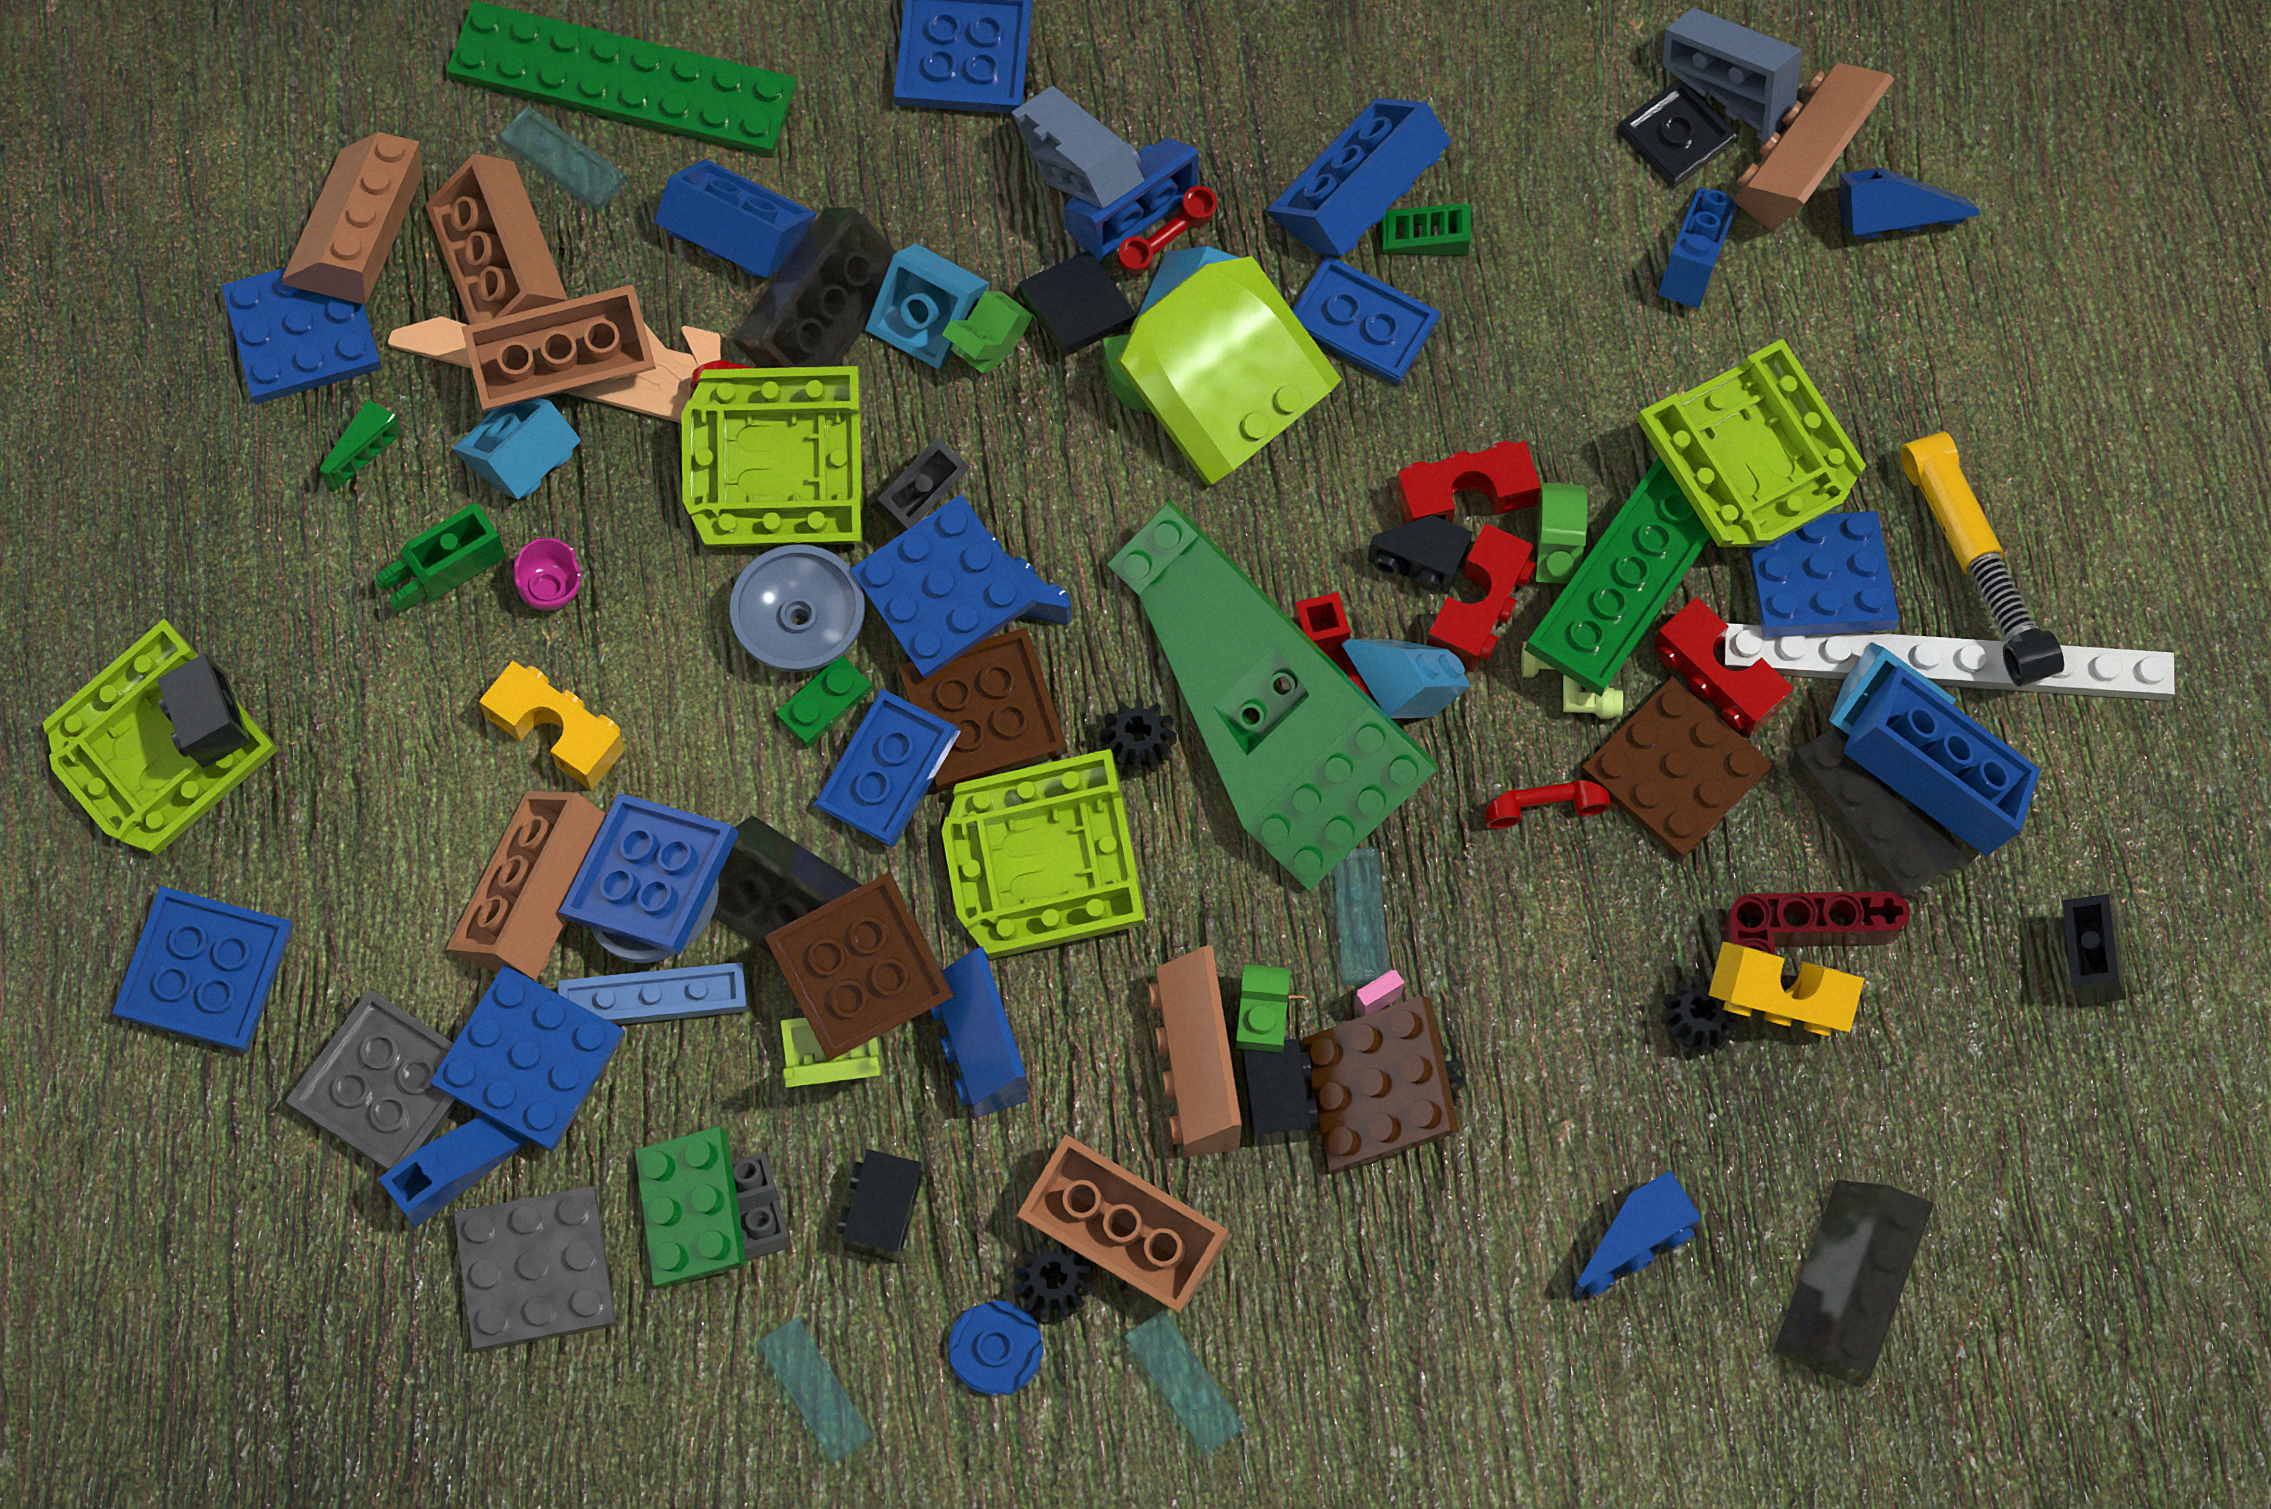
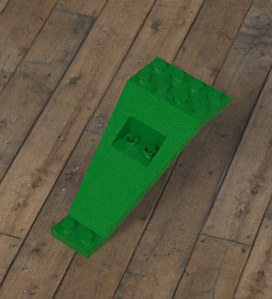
[1107,500,1438,891]

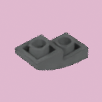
[732,1151,792,1260]

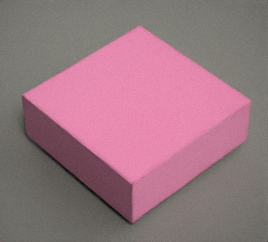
[1354,970,1404,1017]

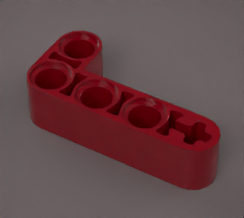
[1724,891,1910,955]

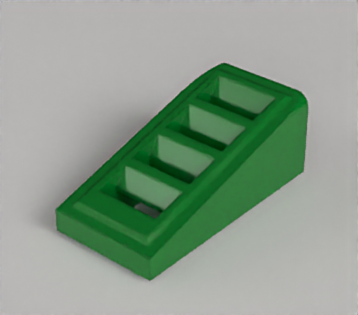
[1382,204,1471,256]
[320,400,403,492]

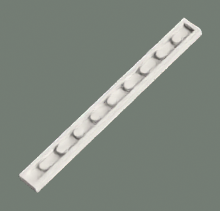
[1723,623,2175,701]

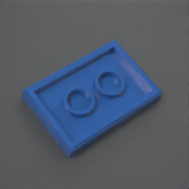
[1292,254,1441,387]
[814,688,961,848]

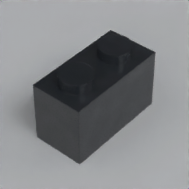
[870,436,970,535]
[157,653,251,768]
[2062,894,2126,1005]
[1241,1039,1318,1147]
[837,1149,924,1263]

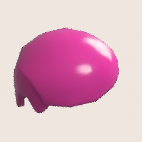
[513,538,582,611]

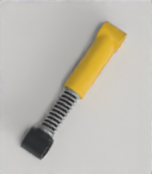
[1900,431,2065,687]

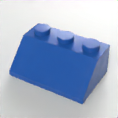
[1064,138,1199,262]
[654,159,817,278]
[930,947,1028,1118]

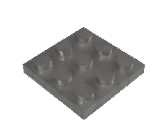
[285,989,459,1171]
[454,1186,617,1353]

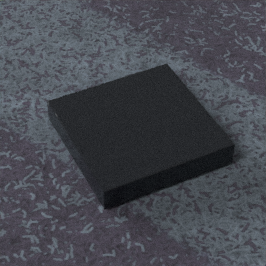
[1617,79,1738,189]
[1016,250,1137,355]

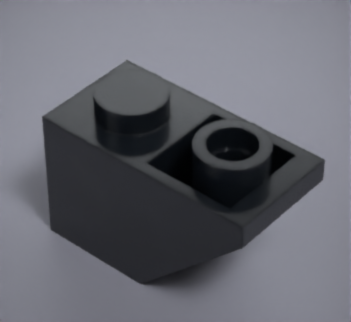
[1367,515,1473,594]

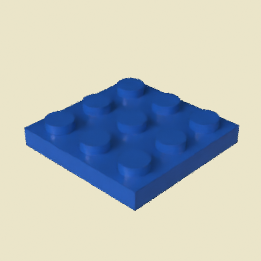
[894,0,1033,114]
[221,267,382,405]
[850,494,1037,680]
[1747,511,1899,638]
[559,793,739,955]
[112,886,294,1054]
[430,965,626,1153]

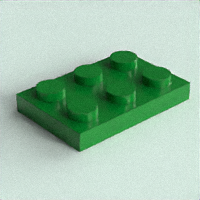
[635,1126,747,1289]

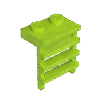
[781,1017,881,1088]

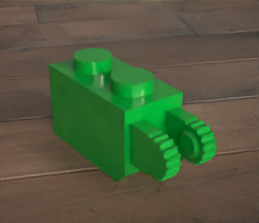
[375,502,506,611]

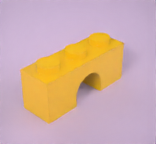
[479,661,625,791]
[1708,941,1865,1036]

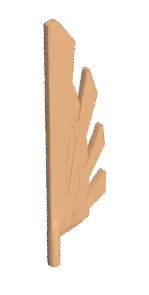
[388,316,721,423]

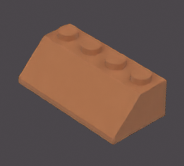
[1732,62,1895,232]
[282,132,423,305]
[425,153,568,325]
[461,284,656,412]
[445,791,608,981]
[1148,945,1242,1158]
[1017,1134,1232,1313]

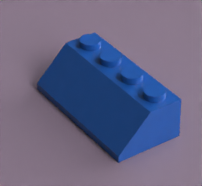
[1266,98,1452,256]
[1843,665,2041,856]

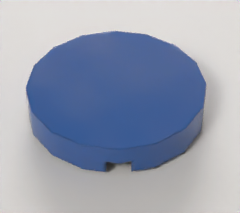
[948,1300,1044,1397]

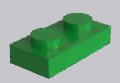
[776,655,873,749]

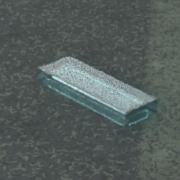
[500,105,627,211]
[1333,848,1389,985]
[1125,1310,1245,1457]
[757,1317,874,1464]

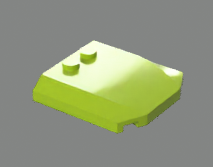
[1115,256,1342,486]
[1636,338,1866,547]
[682,366,863,548]
[42,619,278,855]
[941,749,1147,959]

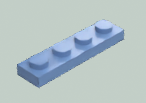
[558,962,748,1025]

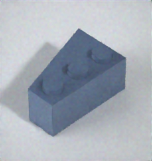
[1662,7,1802,143]
[1011,85,1145,209]

